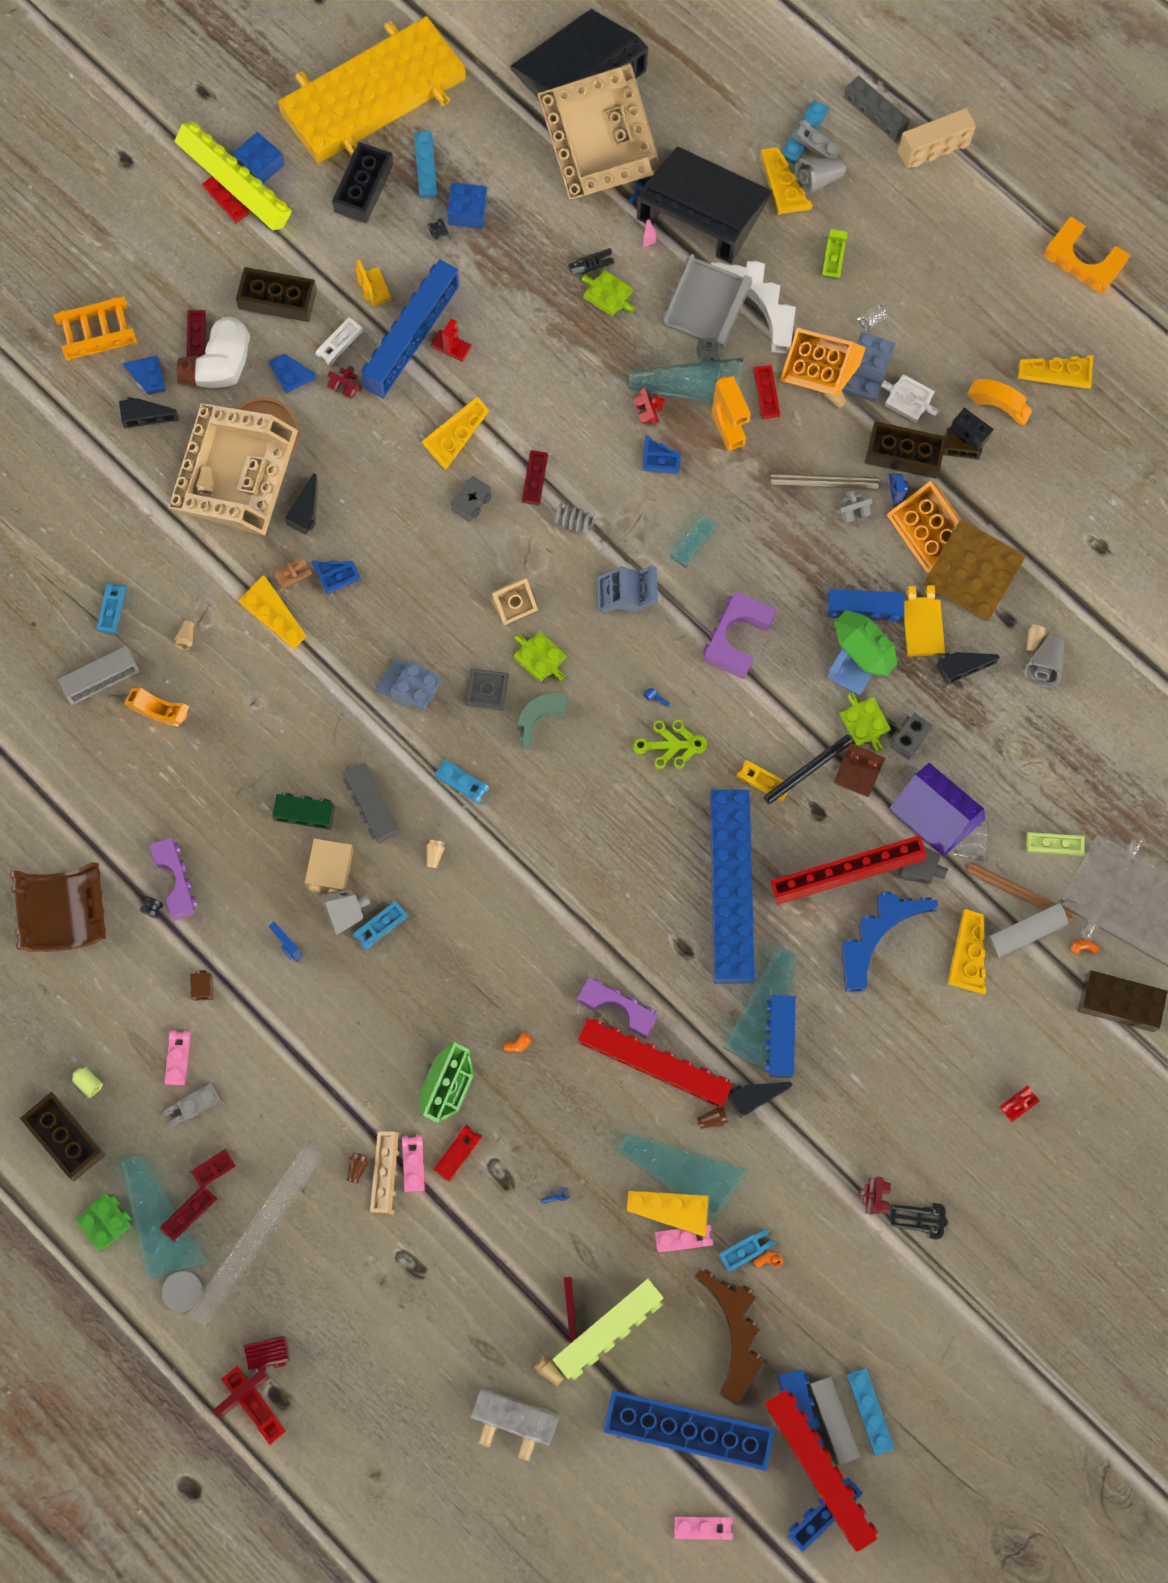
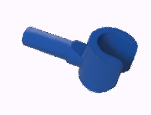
[628,179,645,204]
[643,688,670,707]
[541,1188,570,1203]

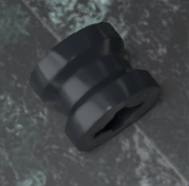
[427,218,448,241]
[139,896,164,919]

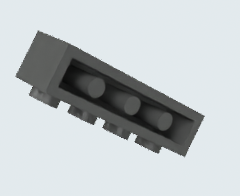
[844,75,910,142]

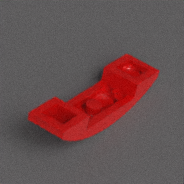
[221,1366,287,1445]

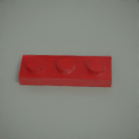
[202,176,250,224]
[753,365,780,419]

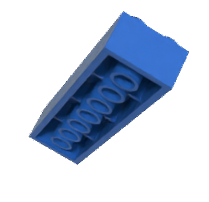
[362,259,460,399]
[603,1390,775,1471]

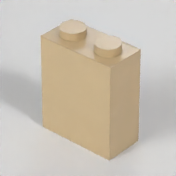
[305,839,354,893]

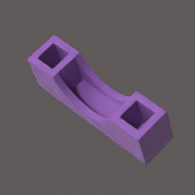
[149,838,198,921]
[577,978,658,1039]

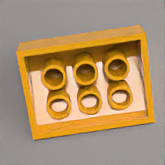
[780,328,866,396]
[886,481,961,574]

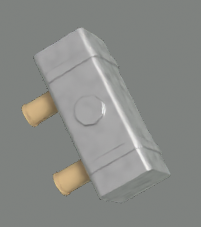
[471,1387,560,1461]

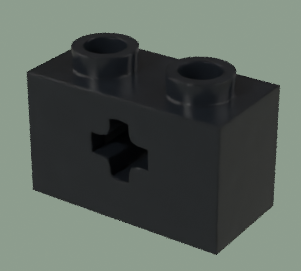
[950,407,994,451]

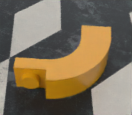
[967,379,1033,426]
[124,688,189,727]

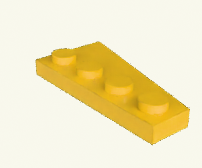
[760,147,813,215]
[1018,355,1093,389]
[422,397,489,471]
[238,575,306,650]
[947,909,986,995]
[627,1191,709,1237]

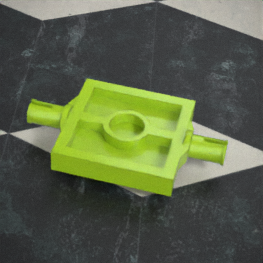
[582,270,636,317]
[513,631,567,683]
[839,693,891,752]

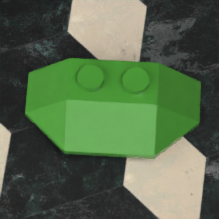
[834,610,898,677]
[419,1041,474,1123]

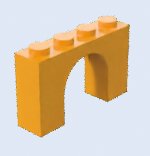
[1044,217,1130,294]
[711,376,751,451]

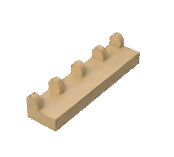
[370,1132,401,1214]

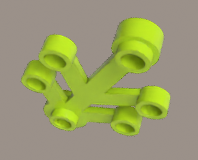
[633,720,707,770]

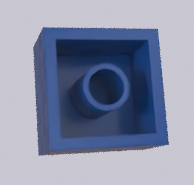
[232,131,285,184]
[447,183,488,229]

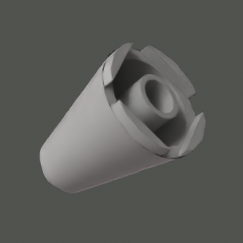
[795,158,846,195]
[1024,635,1065,688]

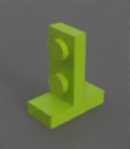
[822,229,848,279]

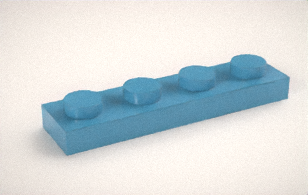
[781,100,829,165]
[414,131,437,198]
[846,1368,895,1456]

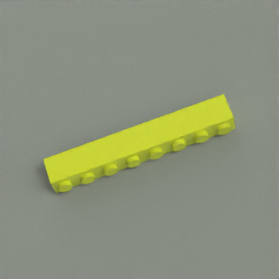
[174,122,292,230]

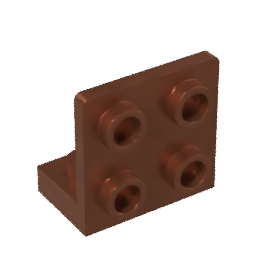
[834,743,886,797]

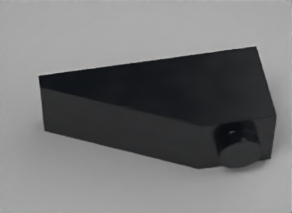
[119,398,179,429]
[285,473,318,535]
[936,652,1000,685]
[728,1082,792,1118]

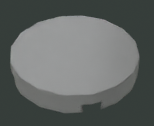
[162,1271,203,1312]

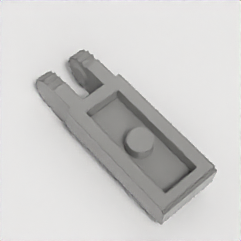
[163,1083,222,1127]

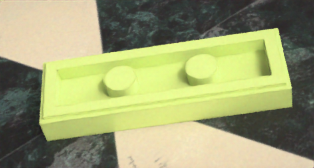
[1026,832,1085,856]

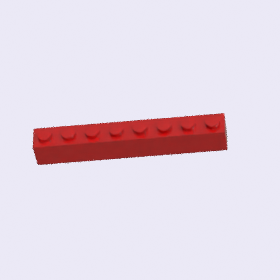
[770,835,927,905]
[577,1018,733,1108]
[764,1389,878,1553]

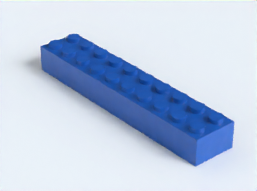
[710,790,755,984]

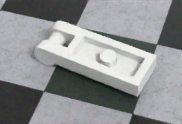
[316,317,363,366]

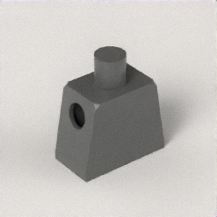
[899,846,948,884]

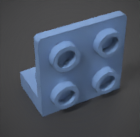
[827,648,873,696]

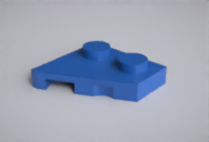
[268,354,317,394]
[123,356,166,395]
[643,436,681,474]
[888,473,908,507]
[312,560,361,594]
[268,922,303,962]

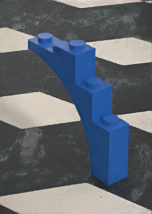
[841,892,938,993]

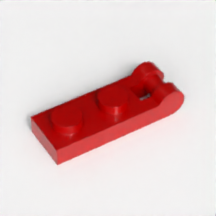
[433,1124,483,1182]

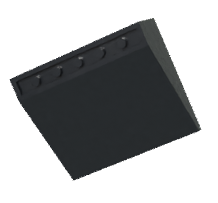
[510,8,648,100]
[636,146,772,264]

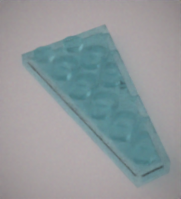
[628,358,744,403]
[723,946,796,1073]
[616,1133,749,1220]
[121,1155,208,1280]

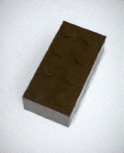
[236,267,317,322]
[865,421,947,479]
[1078,970,1168,1032]
[20,1092,106,1182]

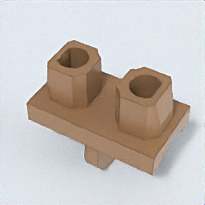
[273,557,312,589]

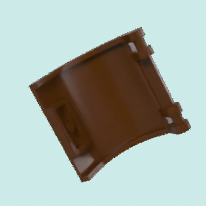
[10,862,106,952]

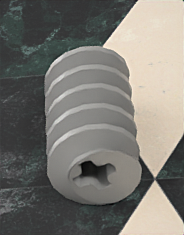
[555,502,596,536]

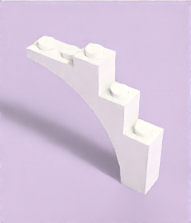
[711,261,796,354]

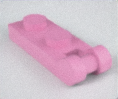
[164,1029,191,1086]
[402,1134,425,1192]
[655,1225,713,1253]
[674,1517,733,1540]

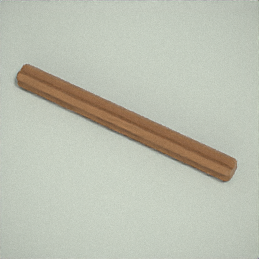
[966,862,1074,922]

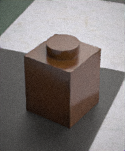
[190,970,213,1001]

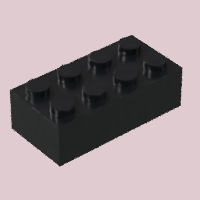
[332,142,393,223]

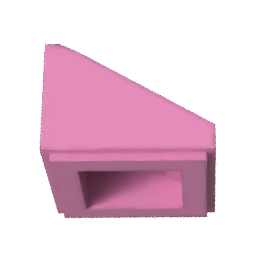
[643,220,657,247]

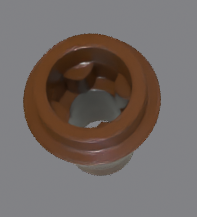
[697,1107,728,1129]
[347,1152,369,1184]

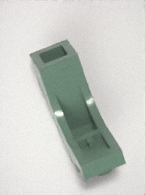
[517,693,567,750]

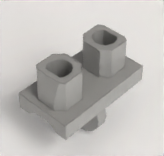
[836,490,873,523]

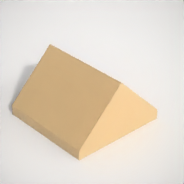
[491,577,538,625]

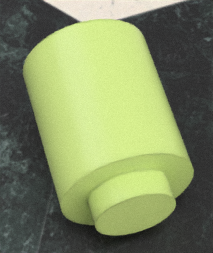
[72,1067,103,1098]

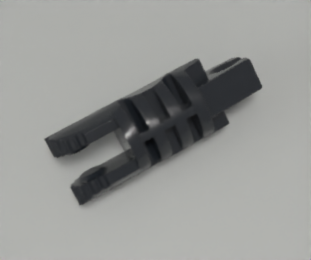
[568,248,614,275]

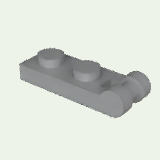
[792,120,842,159]

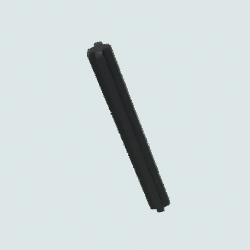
[763,734,853,805]

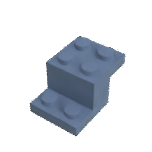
[842,331,896,402]
[597,566,658,614]
[376,658,443,711]

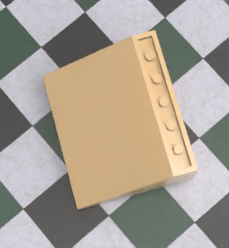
[538,63,660,200]
[168,403,298,536]

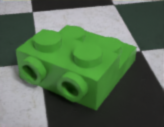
[75,1193,133,1252]

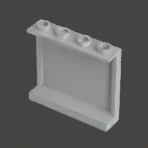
[662,254,752,348]

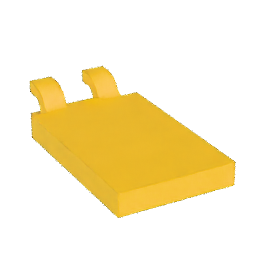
[903,585,945,657]

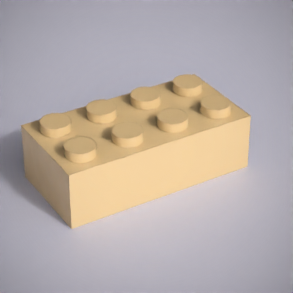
[898,108,976,169]

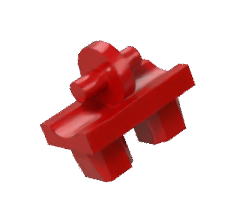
[633,388,665,425]
[999,1085,1040,1123]

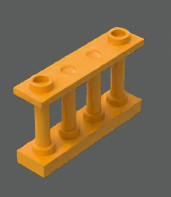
[53,296,137,360]

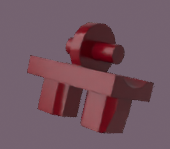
[327,366,363,399]
[858,1177,891,1215]

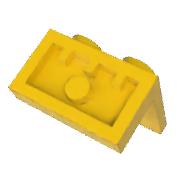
[355,259,392,307]

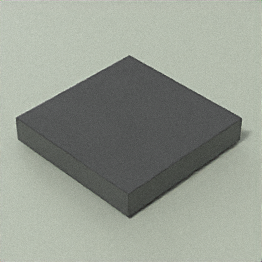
[466,669,509,711]

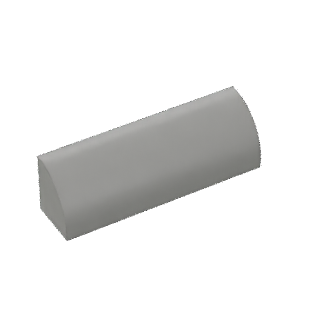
[57,646,140,706]
[987,903,1069,958]
[809,1376,860,1465]

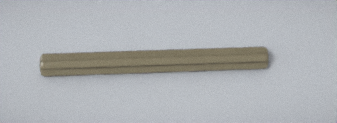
[770,474,880,488]

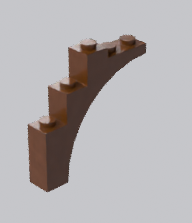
[695,1269,764,1405]

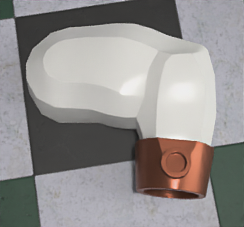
[177,317,250,388]

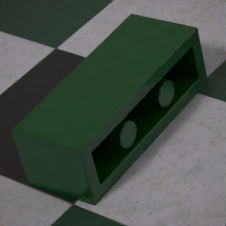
[272,793,335,830]

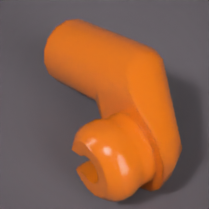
[1070,938,1100,955]
[504,1032,531,1052]
[752,1250,783,1269]

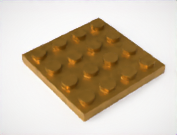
[923,519,1027,621]

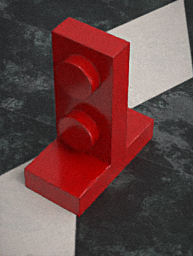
[431,319,472,362]

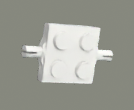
[881,374,939,423]

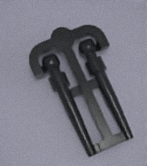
[890,1203,948,1240]

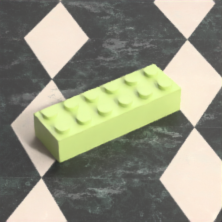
[552,1279,663,1380]

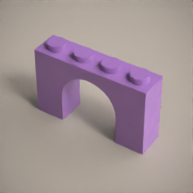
[702,591,777,680]

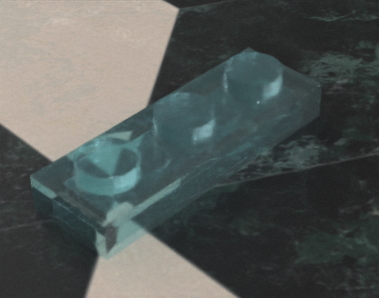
[670,514,718,568]

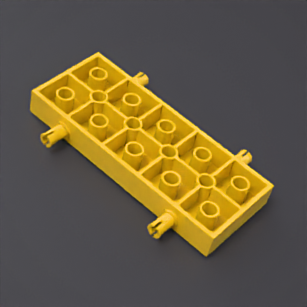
[278,16,466,164]

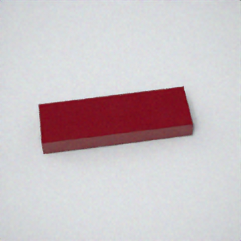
[186,310,206,357]
[522,450,549,506]
[159,1187,217,1243]
[563,1277,578,1341]
[213,1370,270,1419]

